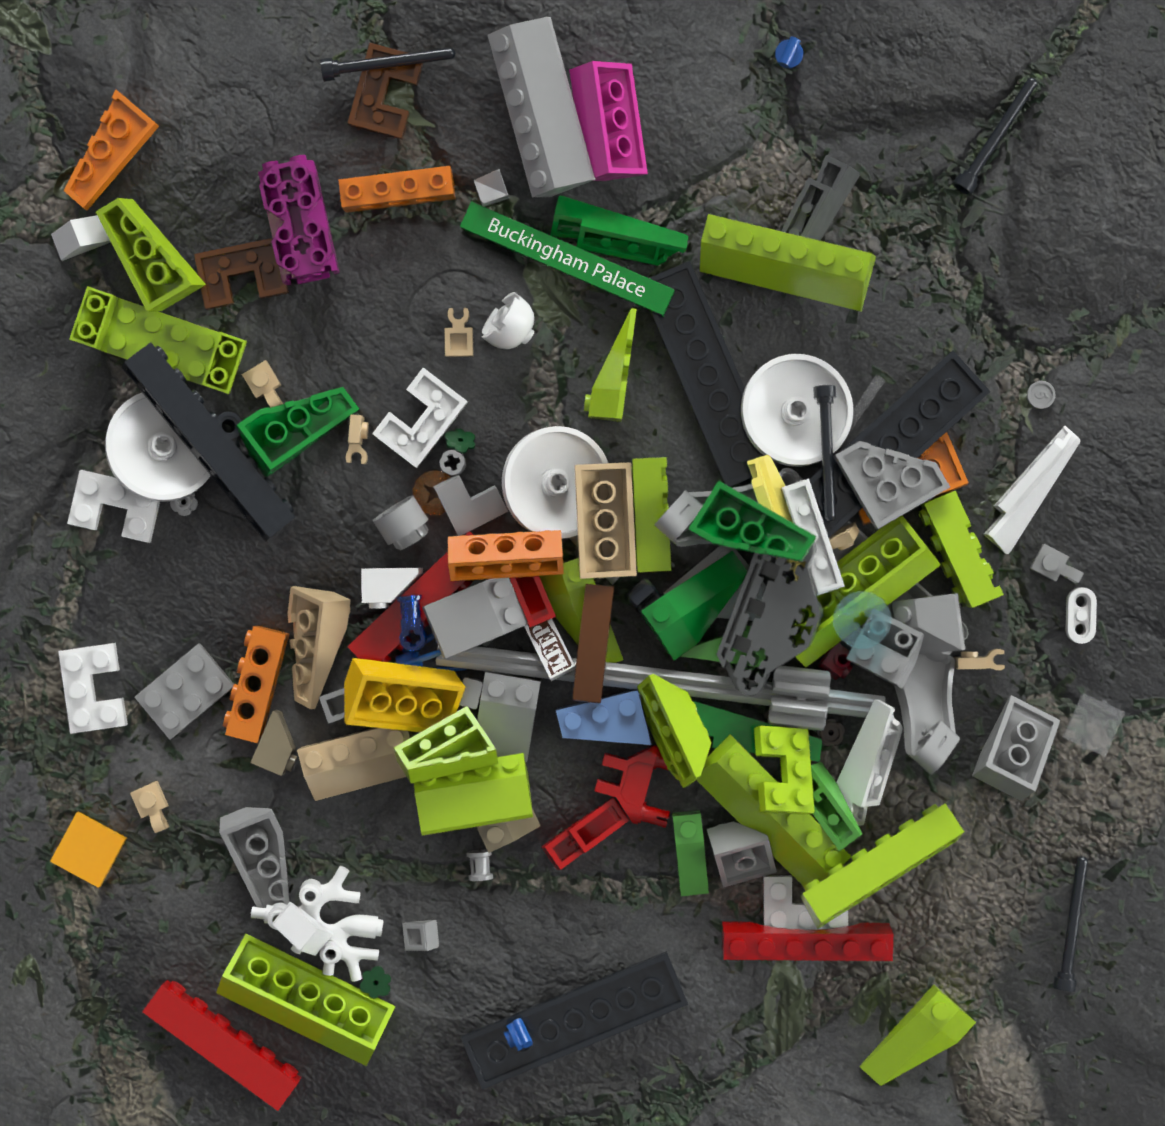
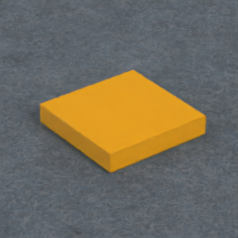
[50,812,127,888]

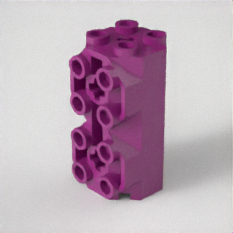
[258,155,340,285]

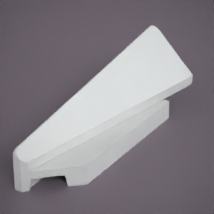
[983,426,1080,554]
[836,700,903,826]

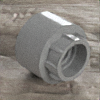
[373,495,428,550]

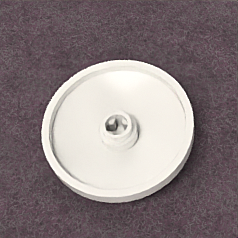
[741,354,853,466]
[105,393,211,502]
[502,426,608,539]

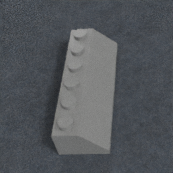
[488,17,595,197]

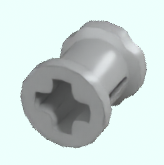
[440,450,466,476]
[467,850,493,881]

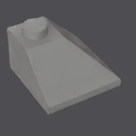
[892,593,965,654]
[707,821,777,888]

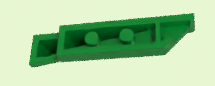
[550,196,688,266]
[692,701,822,762]

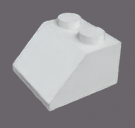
[361,568,423,608]

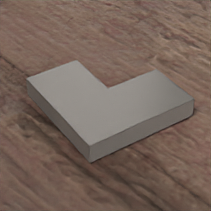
[433,474,508,536]

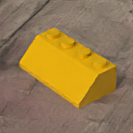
[344,658,465,732]

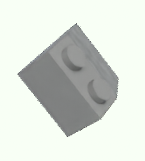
[422,578,528,659]
[477,671,541,762]
[972,695,1060,801]

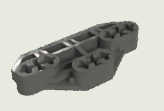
[717,542,823,696]

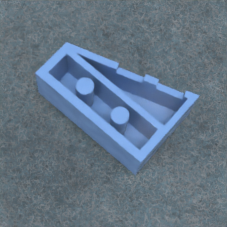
[556,689,651,745]

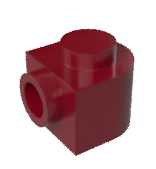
[817,643,853,680]

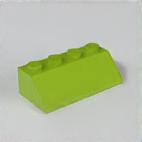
[414,753,533,836]

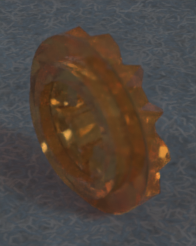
[412,470,451,515]

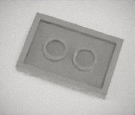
[135,643,234,740]

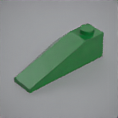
[236,387,359,477]
[641,551,748,661]

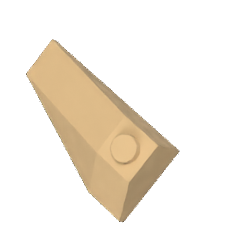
[288,586,351,709]

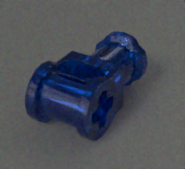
[397,595,427,651]

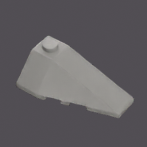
[219,807,290,924]

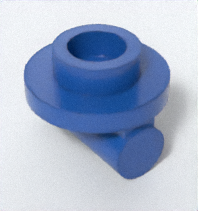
[775,36,803,68]
[504,1018,533,1051]

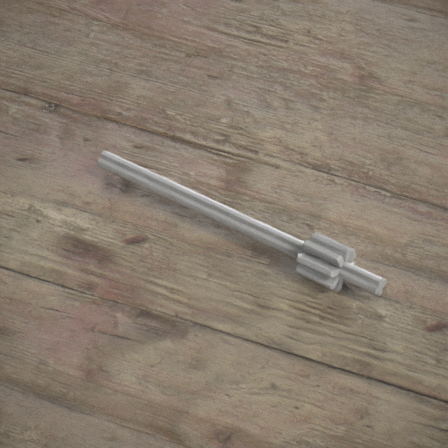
[436,646,885,731]

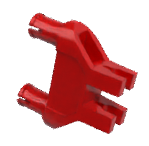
[595,745,670,828]

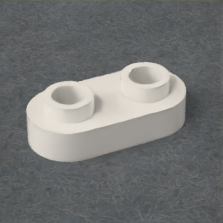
[1065,587,1097,644]

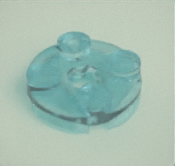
[833,591,891,649]

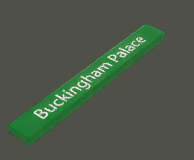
[460,201,675,317]

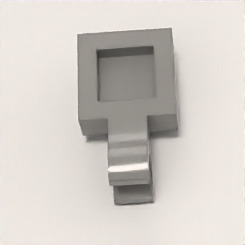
[1030,544,1084,583]

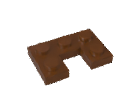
[348,43,423,140]
[194,238,288,310]

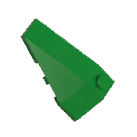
[688,481,817,562]

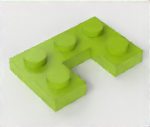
[754,726,815,815]

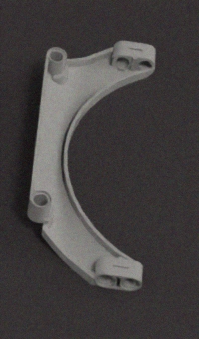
[654,468,968,774]

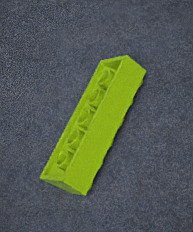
[699,214,876,312]
[792,515,941,667]
[696,734,852,886]
[801,804,964,929]
[216,934,395,1066]

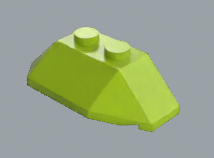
[637,674,711,788]

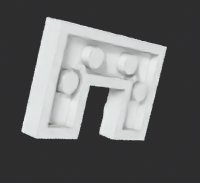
[372,368,468,468]
[67,470,160,543]
[58,643,128,734]
[763,875,848,930]

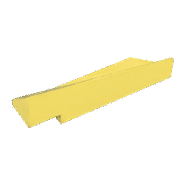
[747,455,806,579]

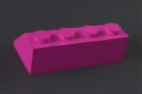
[569,61,648,181]

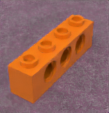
[338,166,456,213]
[448,530,564,581]
[223,625,289,743]

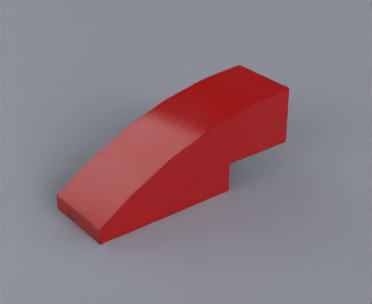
[509,576,556,627]
[541,797,629,870]

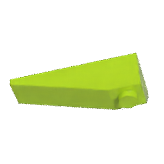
[859,984,976,1086]

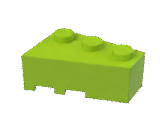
[394,706,498,784]

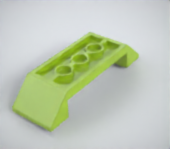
[69,286,247,394]

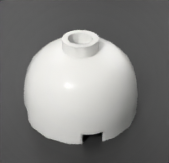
[482,292,534,349]

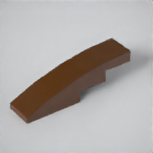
[573,584,614,704]

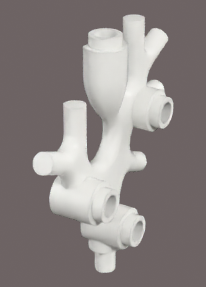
[251,866,383,982]

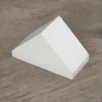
[51,215,111,261]
[272,902,333,956]

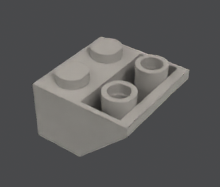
[847,608,924,689]

